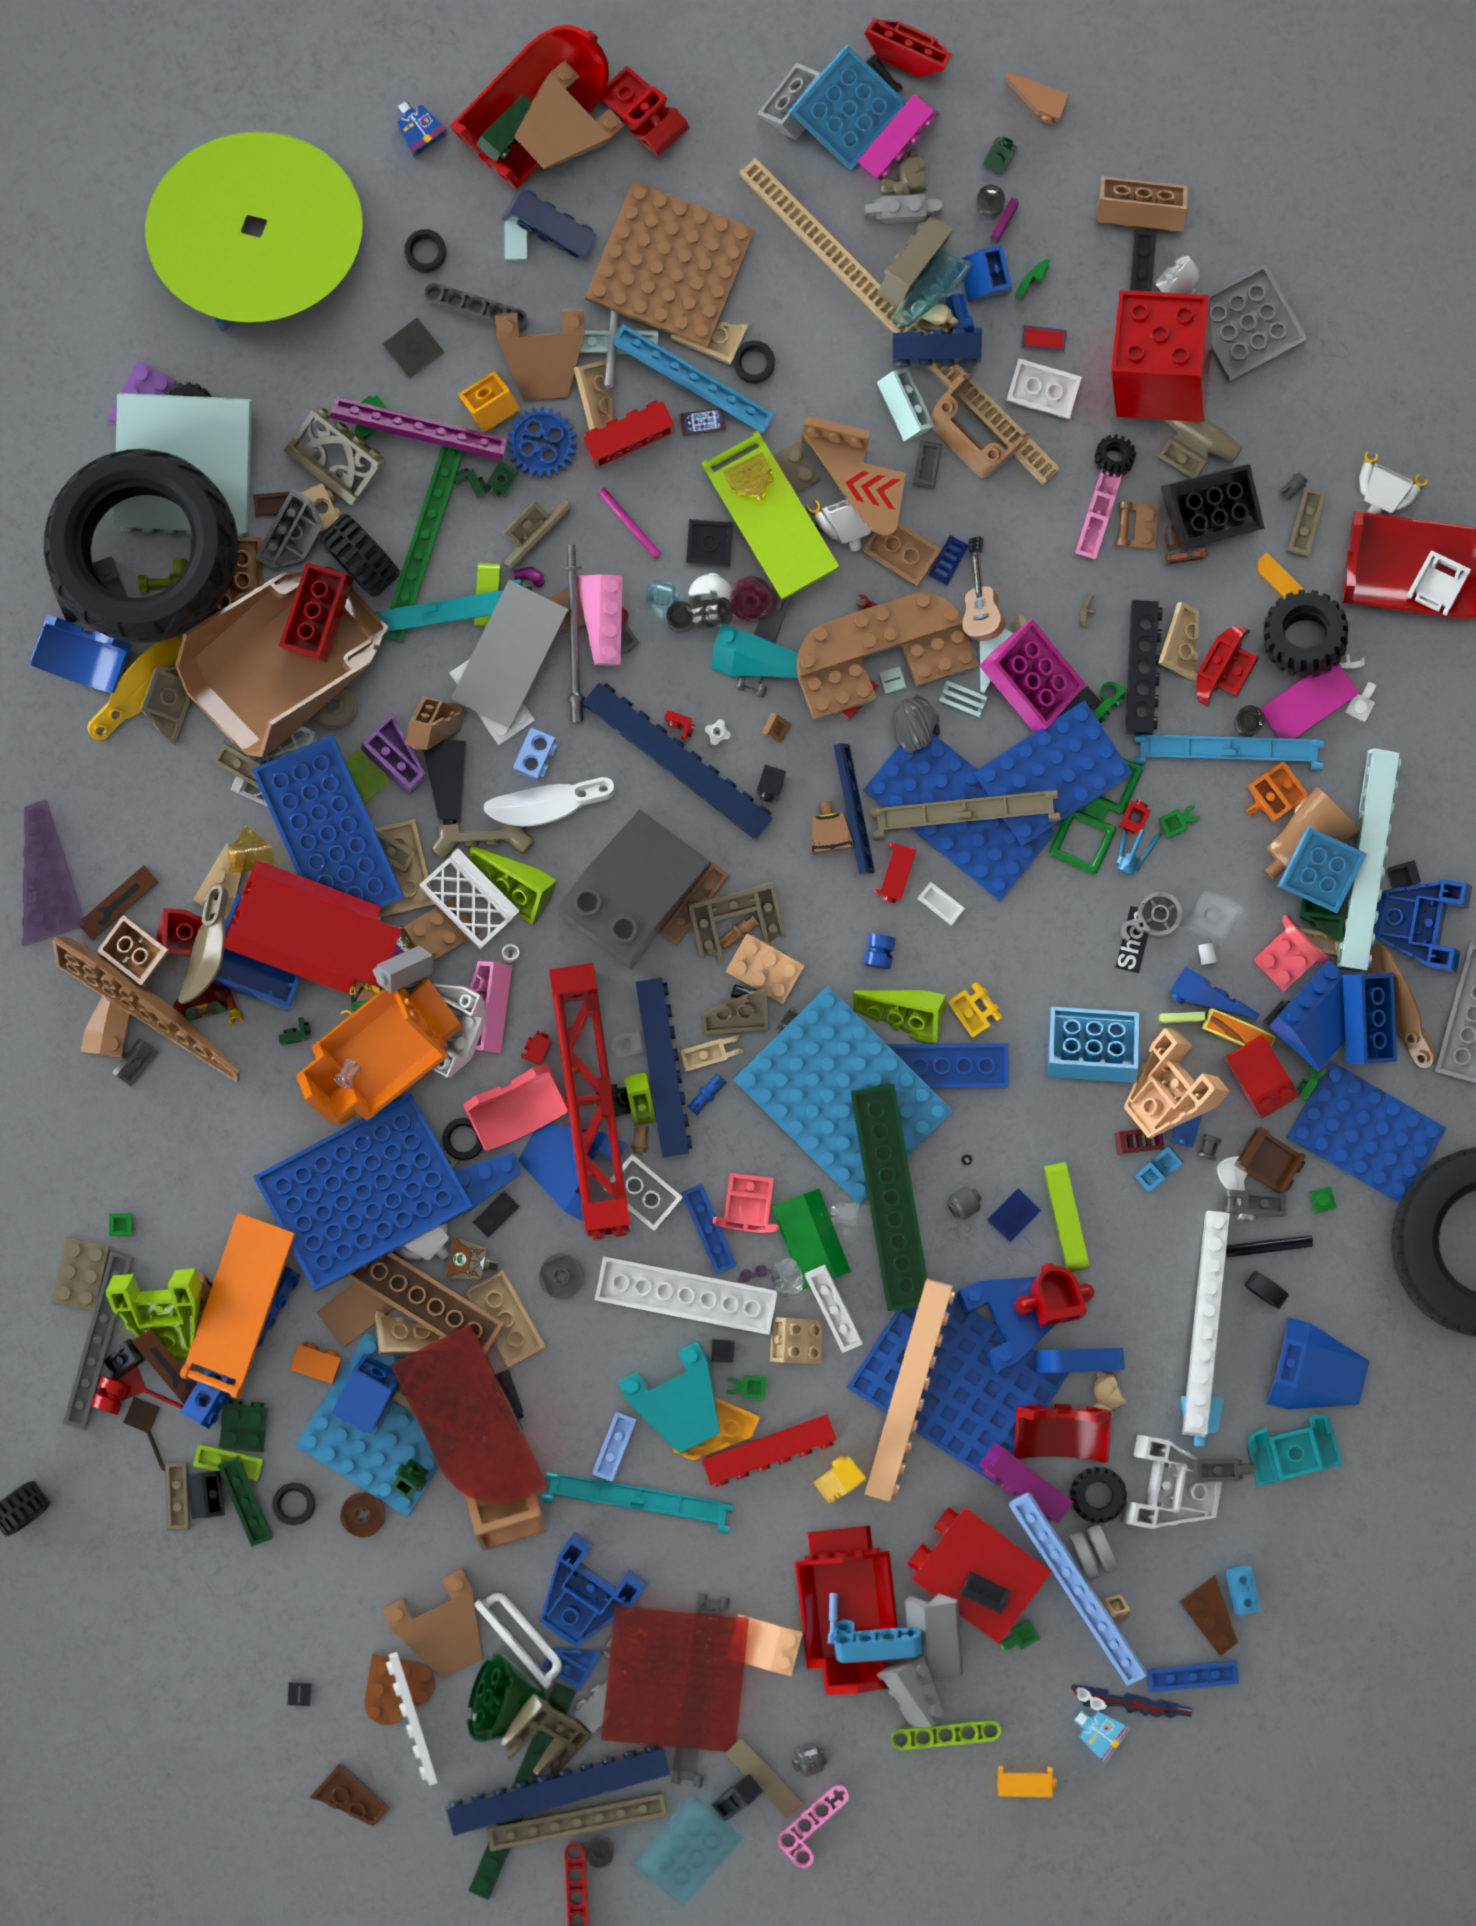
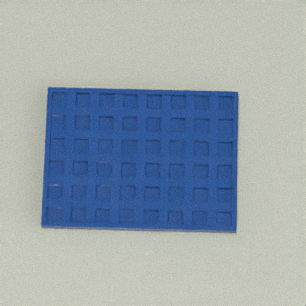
[847,1298,1069,1485]

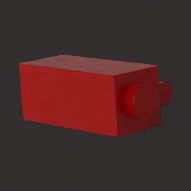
[873,842,917,904]

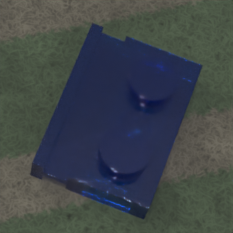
[987,1188,1041,1242]

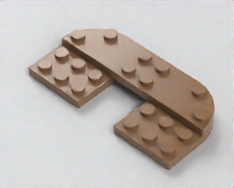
[796,593,979,721]

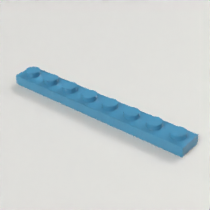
[611,324,774,433]

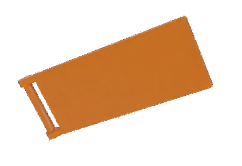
[180,1213,295,1399]

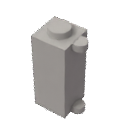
[373,946,433,993]

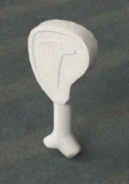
[1217,1156,1256,1222]

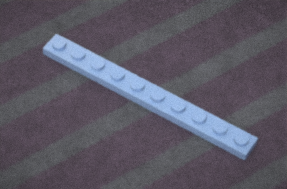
[1009,1492,1147,1686]

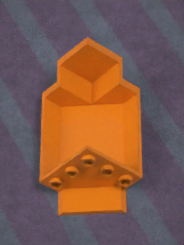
[296,978,464,1125]

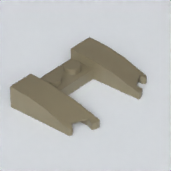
[686,881,786,963]
[501,1695,593,1776]

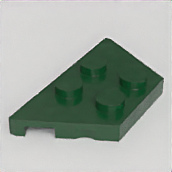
[1299,895,1347,942]

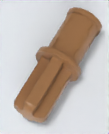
[719,913,759,949]

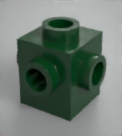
[391,1458,429,1500]

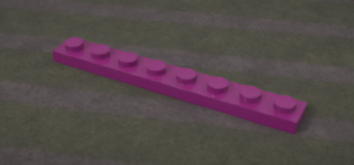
[330,397,507,460]

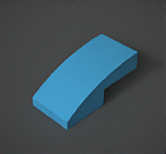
[1135,1146,1183,1192]

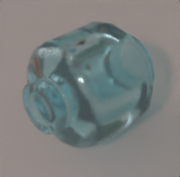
[646,580,679,610]

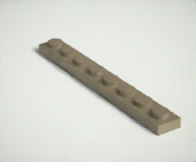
[486,1793,667,1851]

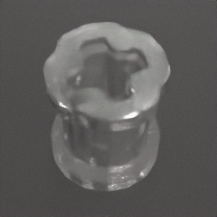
[334,1059,362,1089]

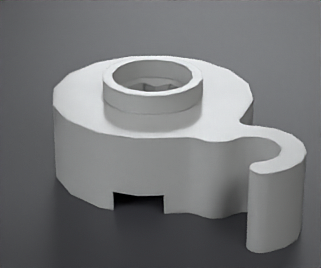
[1120,892,1182,941]

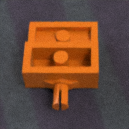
[1245,761,1309,823]

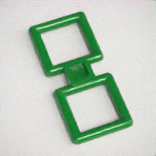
[1049,758,1143,874]

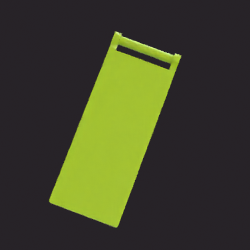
[700,430,839,600]

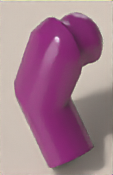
[513,567,545,587]

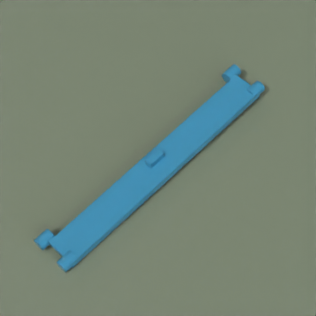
[1134,734,1324,770]

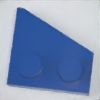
[542,1647,602,1690]

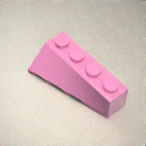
[576,575,623,666]
[469,961,512,1053]

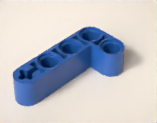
[1035,1348,1124,1373]

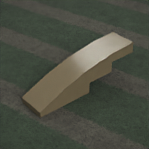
[725,1738,804,1818]

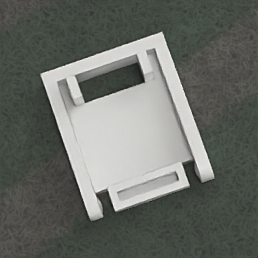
[1407,550,1471,616]

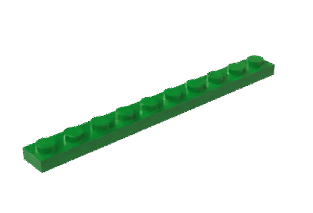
[384,446,464,643]

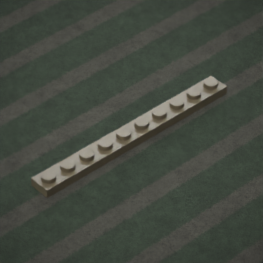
[213,742,417,872]

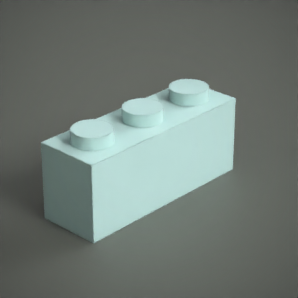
[877,367,935,441]

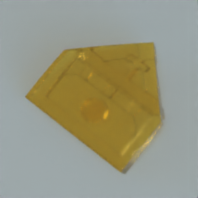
[723,452,773,500]
[228,825,274,873]

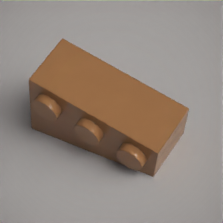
[405,696,465,750]

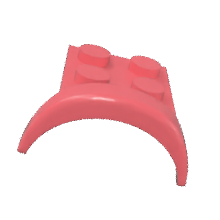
[1253,913,1332,992]
[713,1173,779,1233]

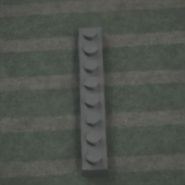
[63,1251,133,1429]

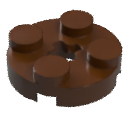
[340,1492,385,1538]

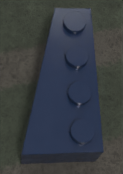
[501,190,597,261]

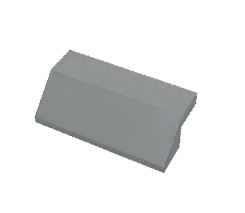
[905,1594,963,1680]

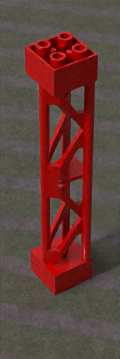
[549,963,632,1240]

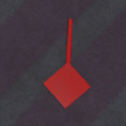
[111,1366,183,1409]

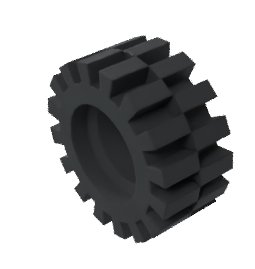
[1094,434,1136,477]

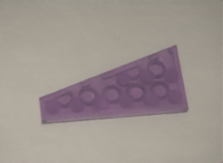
[22,800,86,946]

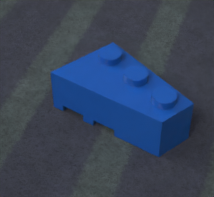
[454,1152,521,1215]

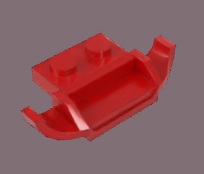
[1196,625,1259,706]

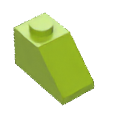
[624,1072,656,1125]

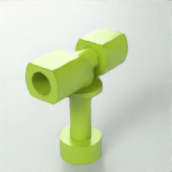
[138,559,187,592]

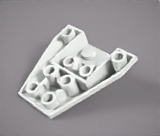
[406,982,487,1078]

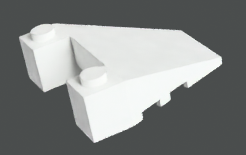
[1121,1434,1223,1529]

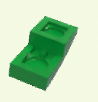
[1015,259,1050,300]

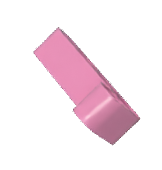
[778,1784,849,1868]

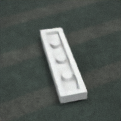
[805,1265,863,1353]

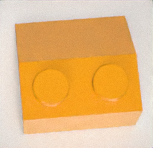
[458,371,521,433]

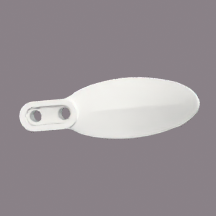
[484,777,615,827]

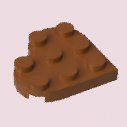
[365,1654,435,1725]

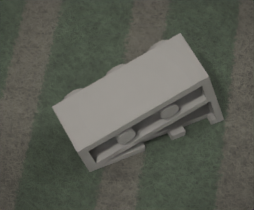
[877,1655,945,1728]

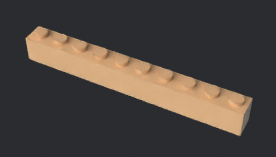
[865,1278,955,1502]

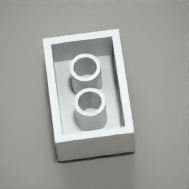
[603,1154,683,1232]

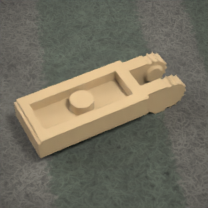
[679,1035,744,1072]

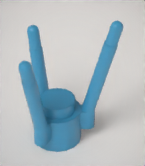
[1116,829,1162,875]

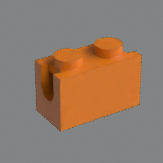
[290,1342,342,1384]

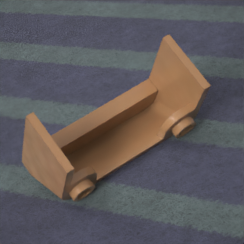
[930,373,1032,478]

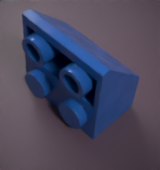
[958,245,1012,302]

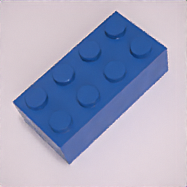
[1343,973,1397,1064]

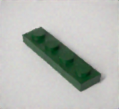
[217,1456,273,1547]

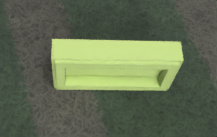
[1159,1012,1205,1024]

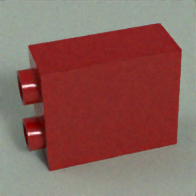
[906,1506,1052,1644]

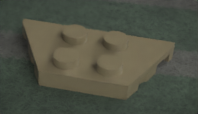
[139,666,191,744]

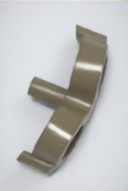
[1080,594,1096,627]

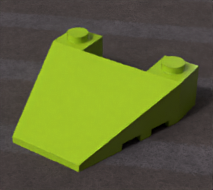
[105,1268,202,1359]

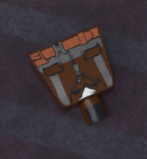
[1164,526,1208,565]

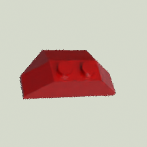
[865,18,952,77]

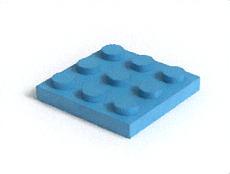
[1278,826,1367,913]

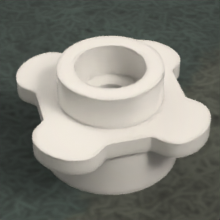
[705,719,730,745]

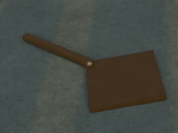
[123,1397,165,1471]

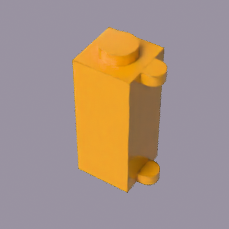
[997,1766,1057,1797]

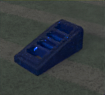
[928,535,969,586]

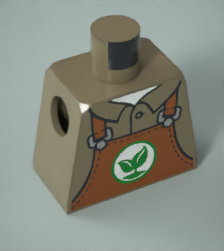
[445,1236,499,1279]

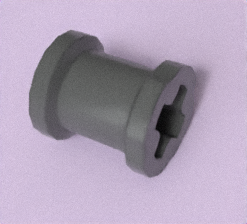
[1197,1134,1222,1161]

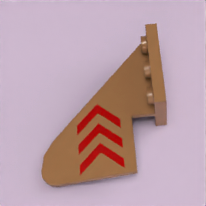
[801,416,906,536]

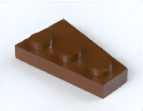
[1179,1575,1238,1656]
[310,1763,390,1826]

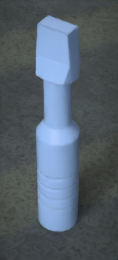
[828,1593,838,1644]

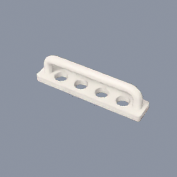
[474,1593,562,1689]

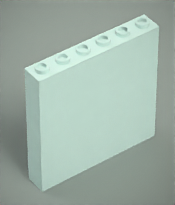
[114,393,252,537]

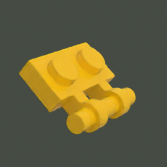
[947,981,1003,1039]

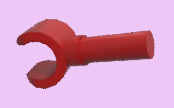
[856,594,879,609]

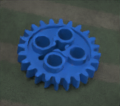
[506,406,577,479]

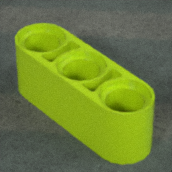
[474,563,501,626]

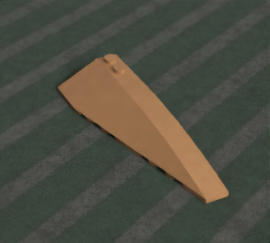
[52,937,240,1083]

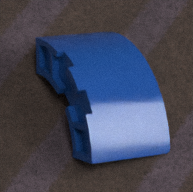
[30,615,132,693]

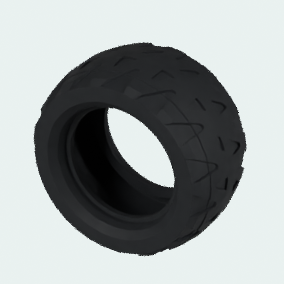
[44,449,238,643]

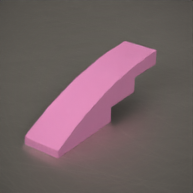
[1075,469,1122,560]

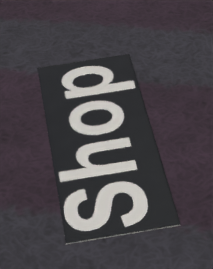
[1115,906,1148,974]

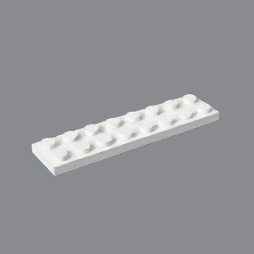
[595,1256,778,1335]

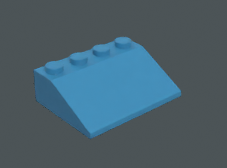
[1047,1007,1139,1083]

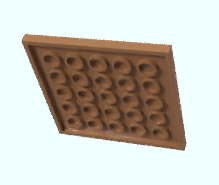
[585,181,755,348]

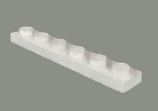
[386,1652,438,1786]

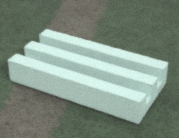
[938,681,988,718]

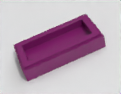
[990,197,1019,243]

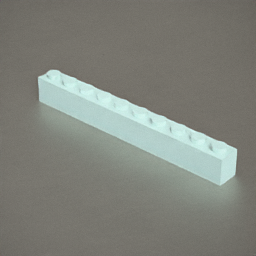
[1336,748,1401,972]

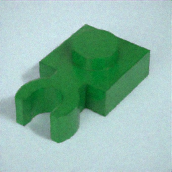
[1158,805,1200,839]
[727,1375,766,1399]

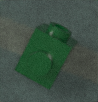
[983,137,1017,174]
[454,468,487,499]

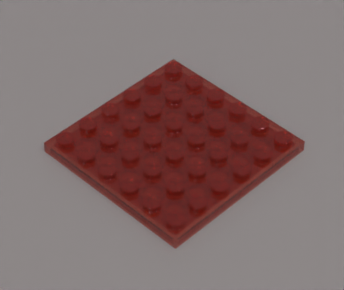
[601,1605,749,1752]

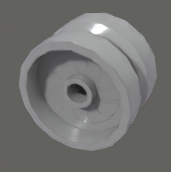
[1069,1524,1118,1581]

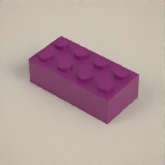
[979,1443,1074,1524]

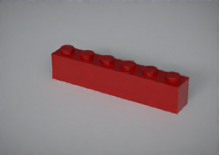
[702,1414,837,1488]

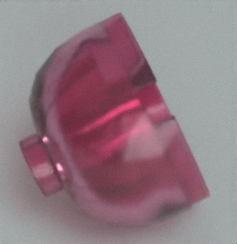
[729,576,773,621]

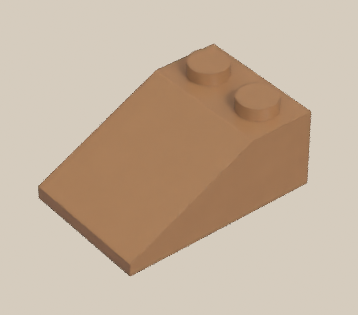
[97,915,169,987]

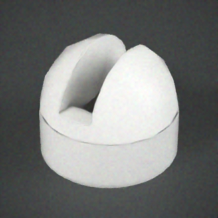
[502,944,519,963]

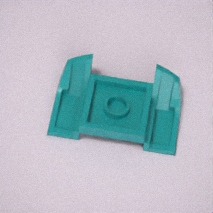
[1247,1415,1343,1487]

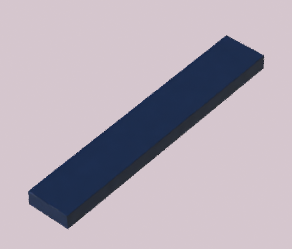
[834,743,875,875]

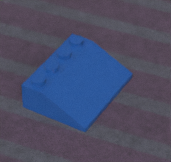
[1268,959,1345,1071]

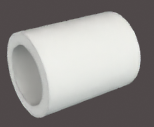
[1198,943,1217,965]

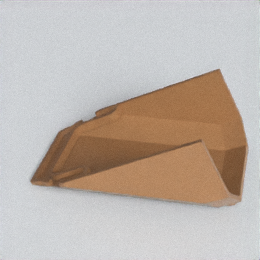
[175,566,389,757]

